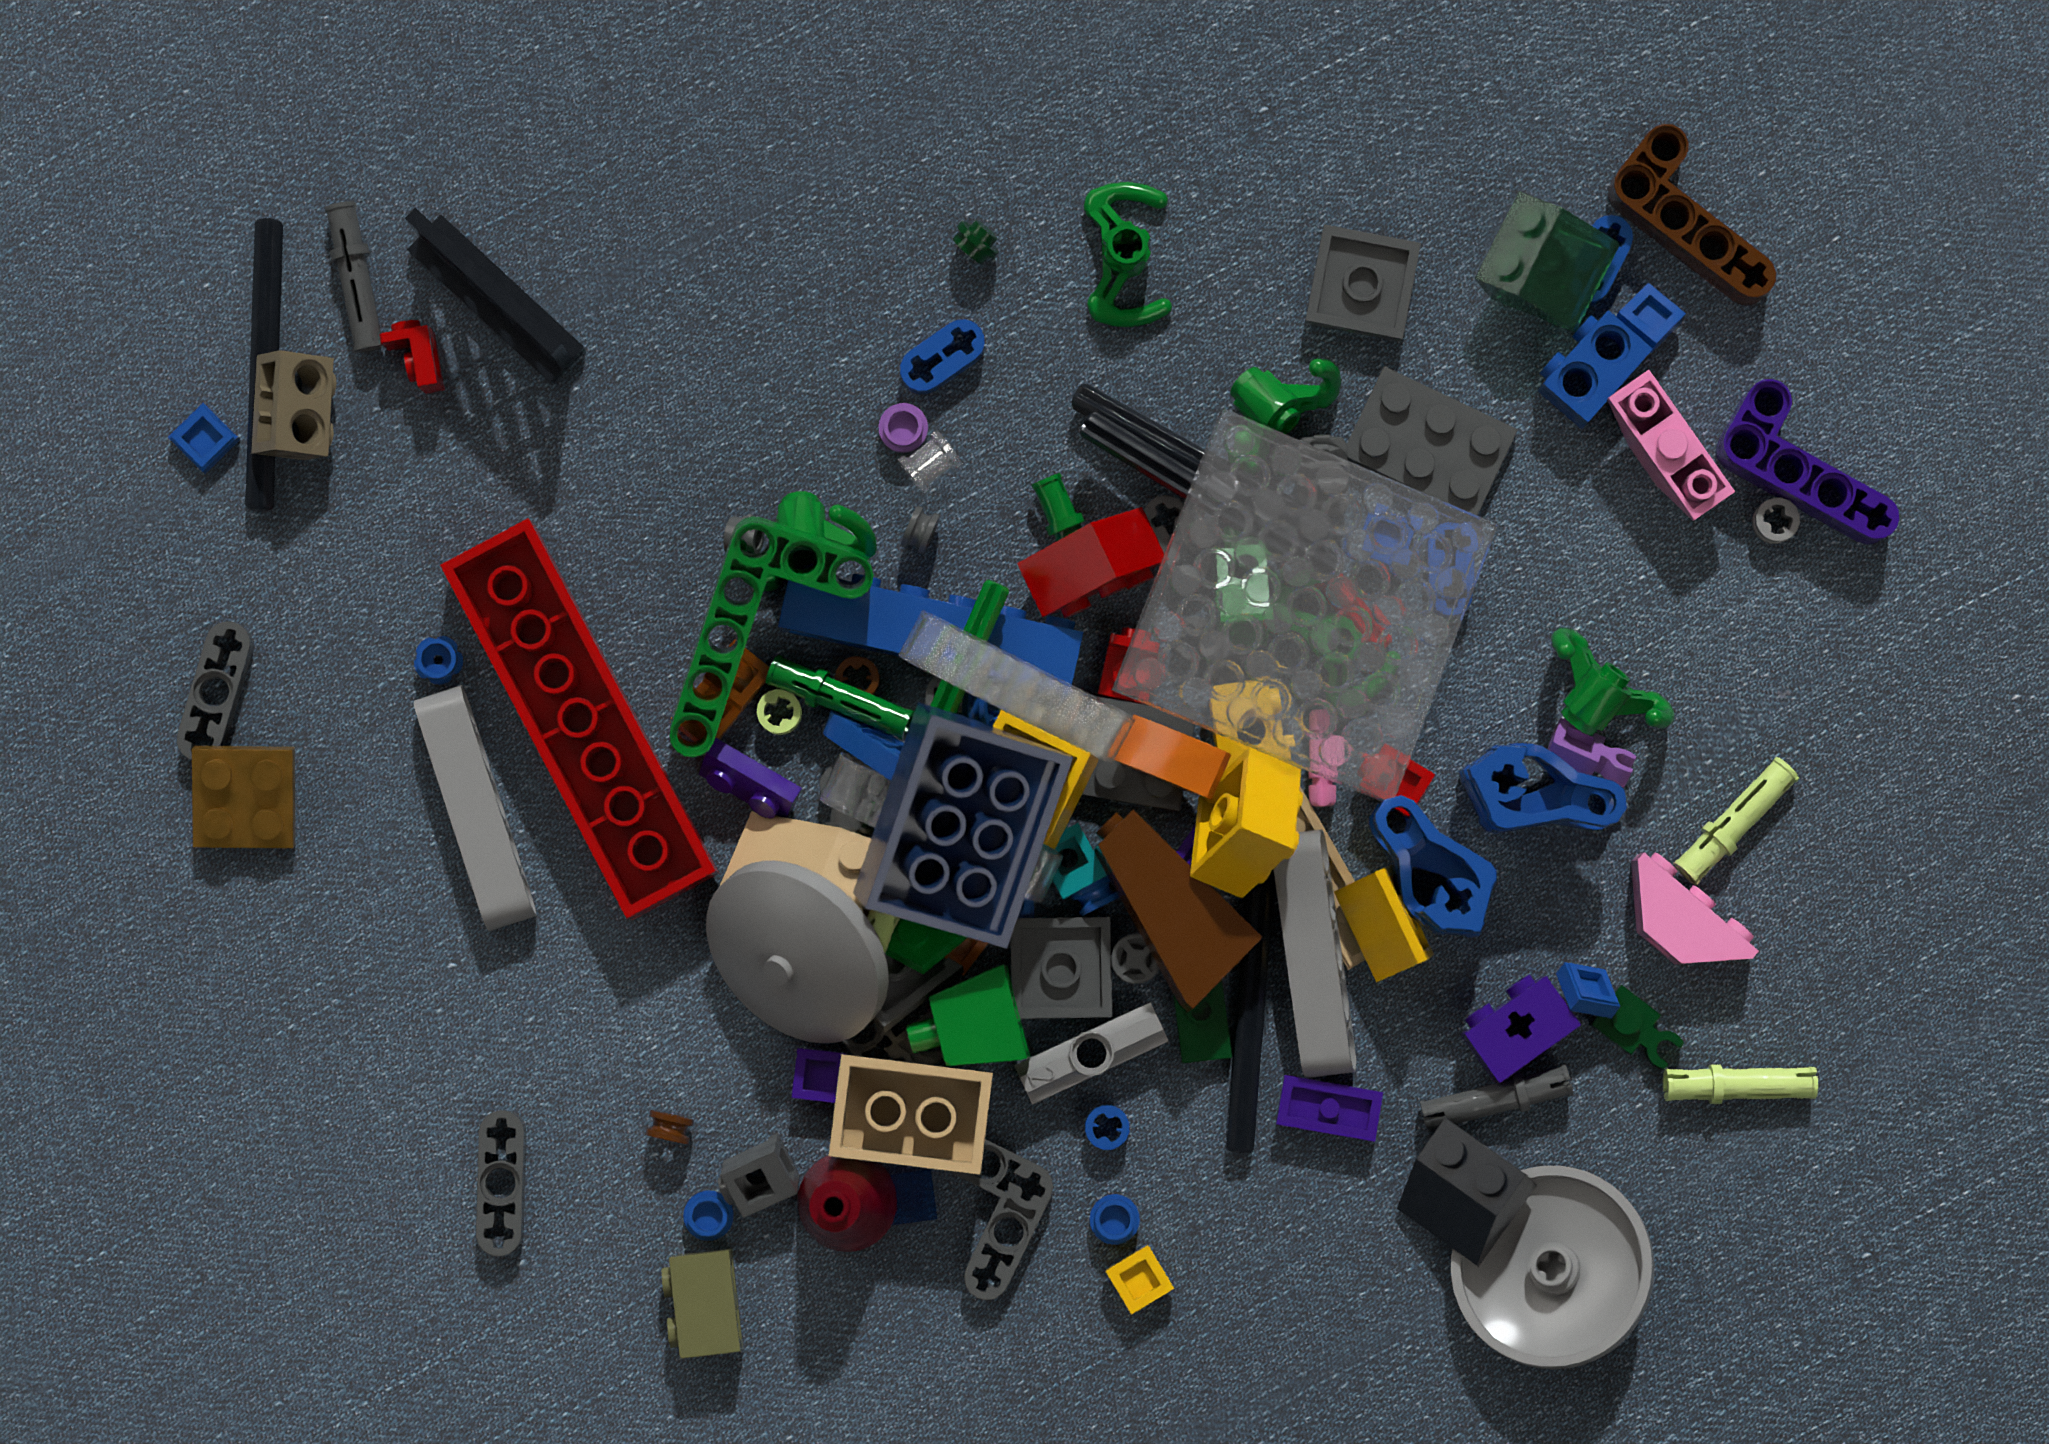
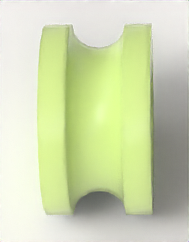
[756,689,802,735]

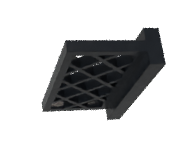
[405,208,586,385]

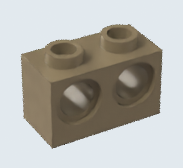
[251,350,336,460]

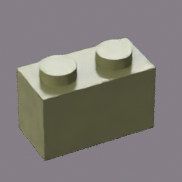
[661,1248,743,1359]

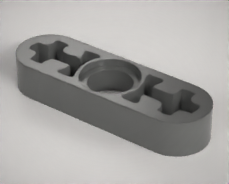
[177,621,254,760]
[476,1110,527,1256]

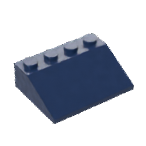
[853,702,1073,948]

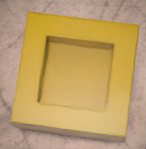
[1105,1245,1175,1315]

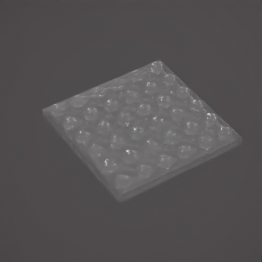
[1112,408,1498,802]

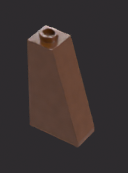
[1094,810,1263,1012]

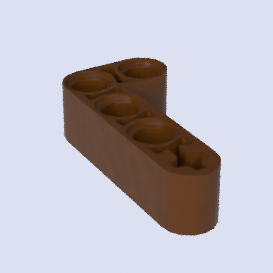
[1608,124,1776,306]

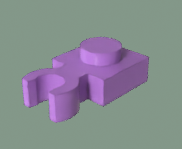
[1548,717,1636,787]

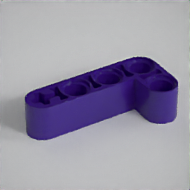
[1716,379,1900,545]

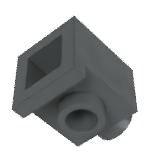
[718,1133,800,1218]

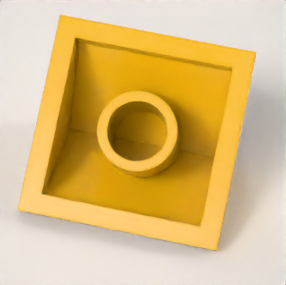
[1334,865,1434,983]

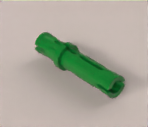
[765,655,915,740]

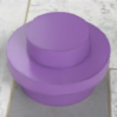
[879,403,928,453]

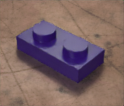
[698,738,802,819]
[1275,1075,1384,1142]

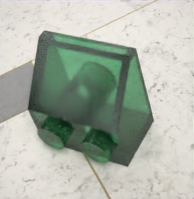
[1475,191,1620,332]

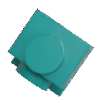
[1039,823,1107,901]

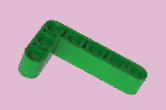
[670,516,873,757]

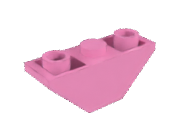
[1607,370,1735,521]
[1631,852,1759,965]

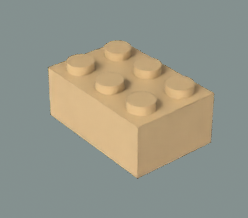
[829,1054,993,1174]

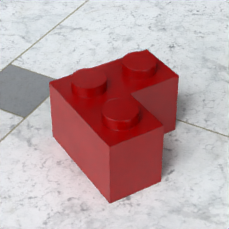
[1017,507,1167,618]

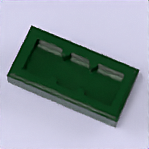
[1173,980,1232,1064]

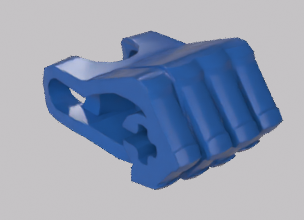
[1459,743,1627,834]
[1368,795,1497,938]

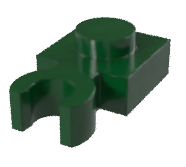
[1589,985,1684,1069]

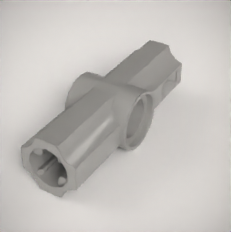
[1014,1002,1169,1105]

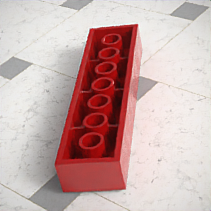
[440,518,720,920]

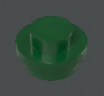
[953,220,999,265]

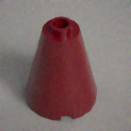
[797,1155,897,1252]

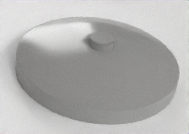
[706,860,889,1043]
[1451,1165,1655,1369]

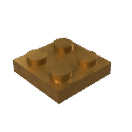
[192,746,295,848]

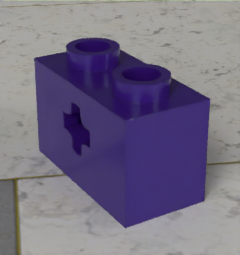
[1460,974,1581,1083]

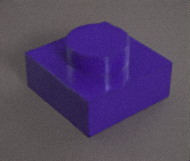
[791,1048,848,1103]

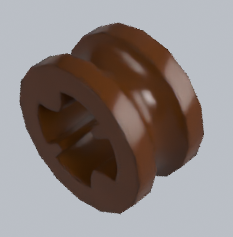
[835,656,880,695]
[645,1110,694,1144]

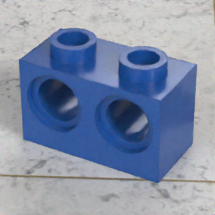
[1538,310,1653,430]

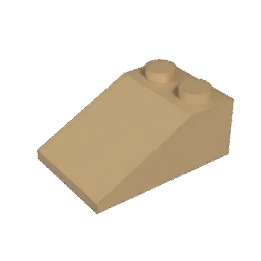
[719,811,871,917]

